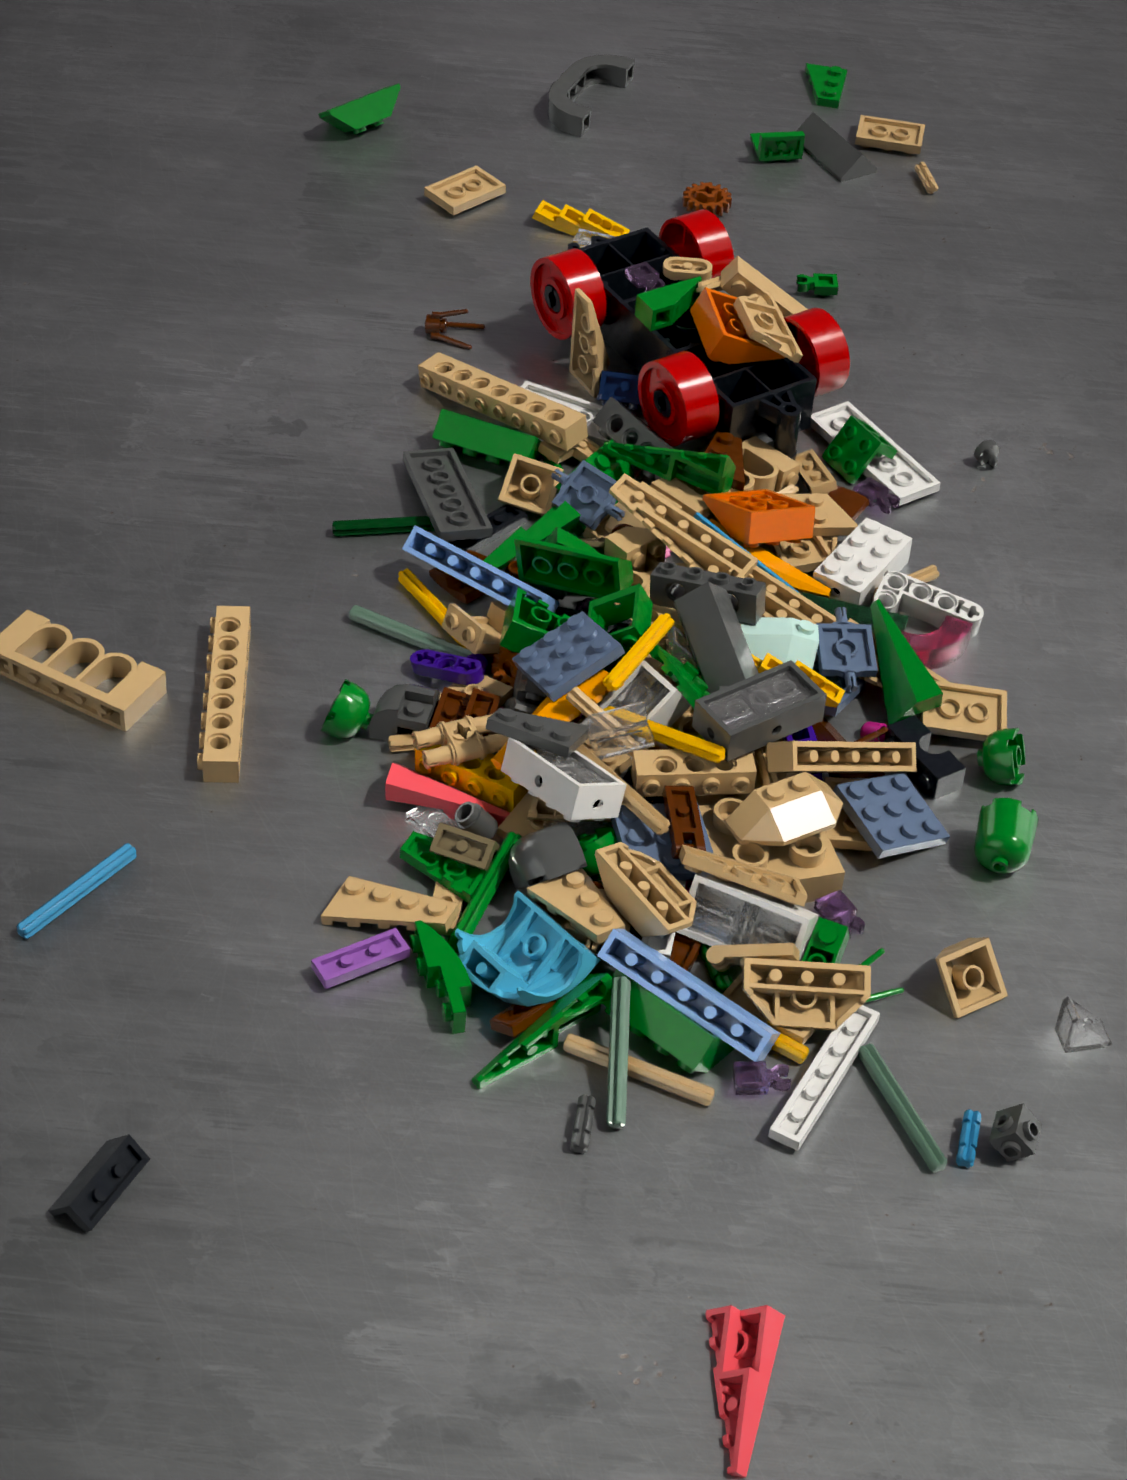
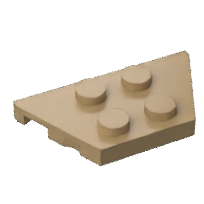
[733,292,803,363]
[782,493,858,536]
[759,536,838,573]

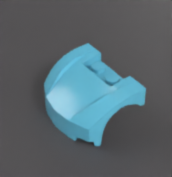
[455,890,601,1007]

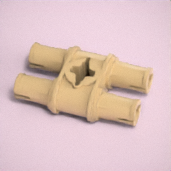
[412,714,509,769]

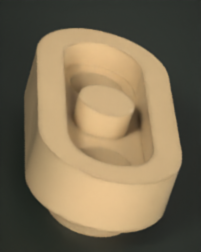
[663,257,712,281]

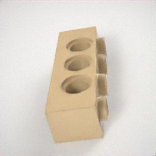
[631,749,757,797]

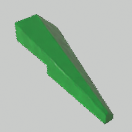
[602,442,736,494]
[483,501,581,570]
[870,599,943,725]
[472,973,612,1090]

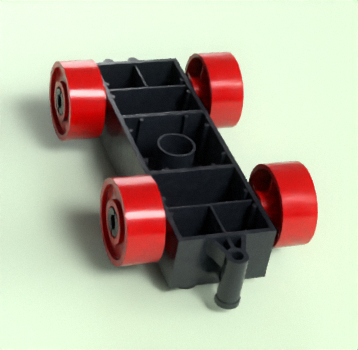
[530,209,850,461]

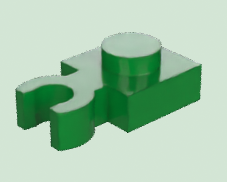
[796,273,838,296]

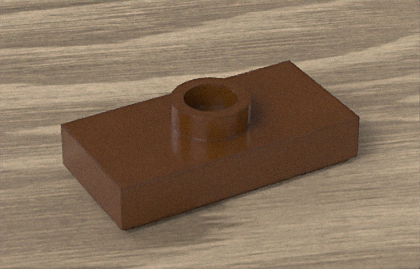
[490,999,557,1037]

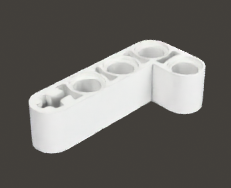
[869,571,984,638]

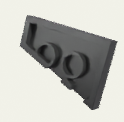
[486,708,592,758]

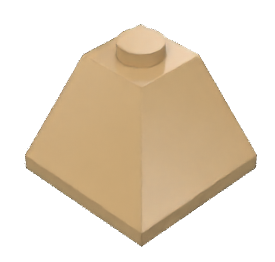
[498,453,564,516]
[935,937,1008,1018]

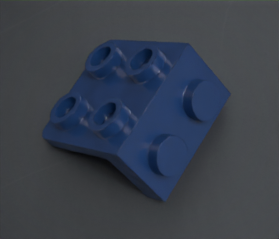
[597,371,642,411]

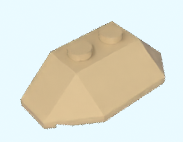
[725,771,843,846]
[595,842,697,937]
[743,957,871,1030]

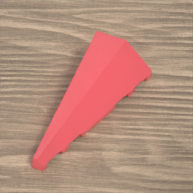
[385,763,510,827]
[706,1305,785,1478]

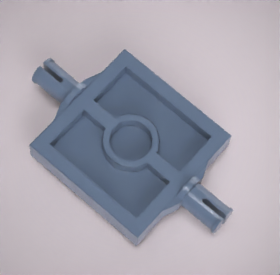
[551,460,625,531]
[816,607,878,692]

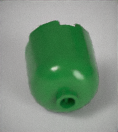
[974,798,1039,874]

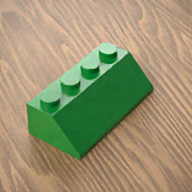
[432,409,542,466]
[514,536,633,603]
[602,969,735,1074]

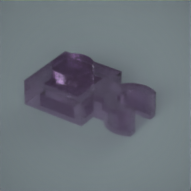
[625,262,665,292]
[853,477,900,514]
[814,890,865,939]
[732,1061,791,1095]

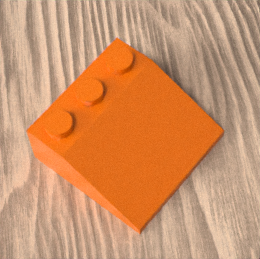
[690,287,785,364]
[702,489,815,548]

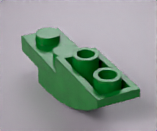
[410,920,472,1034]

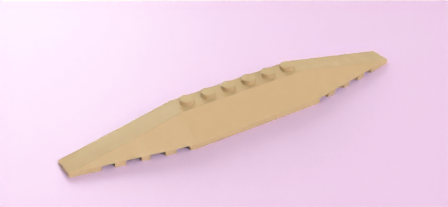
[609,473,949,688]

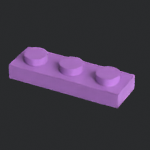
[311,928,410,989]

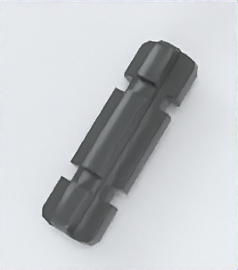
[570,1094,596,1154]

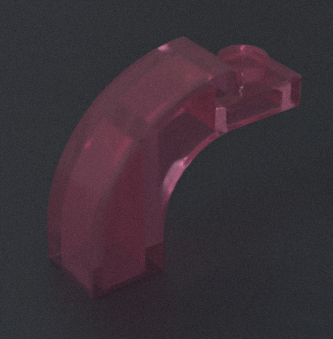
[900,616,973,670]

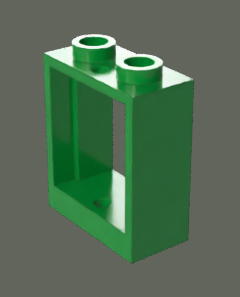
[588,583,653,657]

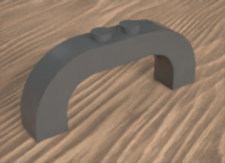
[548,55,635,137]

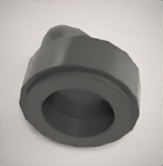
[974,440,1000,467]

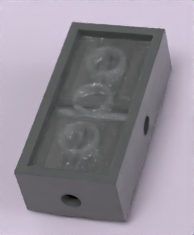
[692,660,827,762]

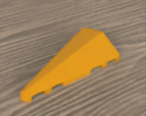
[710,519,831,599]
[491,669,624,770]

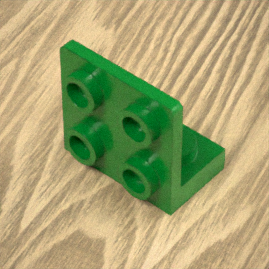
[750,131,805,162]
[822,416,898,484]

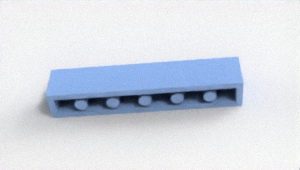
[402,525,560,613]
[597,929,781,1062]

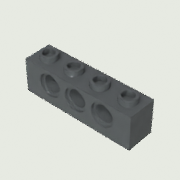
[592,397,673,481]
[650,562,766,625]

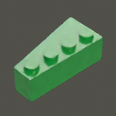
[500,587,618,673]

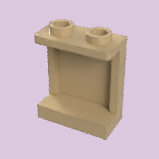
[441,601,508,654]

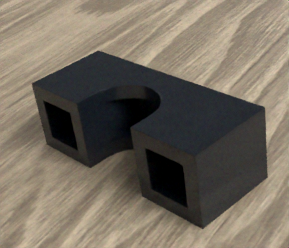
[884,715,966,800]

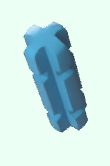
[956,1109,982,1168]

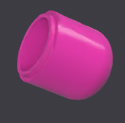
[860,721,887,742]

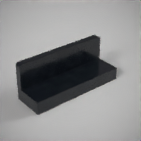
[48,1134,150,1232]

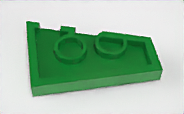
[805,63,847,109]
[649,645,710,708]
[400,831,493,903]

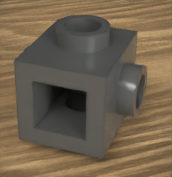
[989,1103,1042,1162]

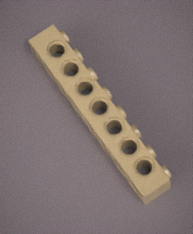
[418,352,588,451]
[197,606,251,783]

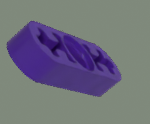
[410,649,484,685]

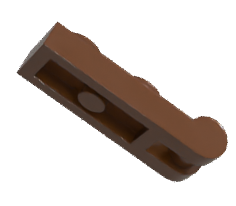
[662,785,706,859]

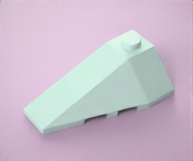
[739,617,819,670]

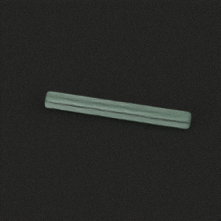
[349,605,472,657]
[606,976,631,1129]
[858,1043,947,1173]

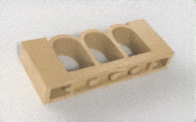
[650,436,801,522]
[0,610,167,732]

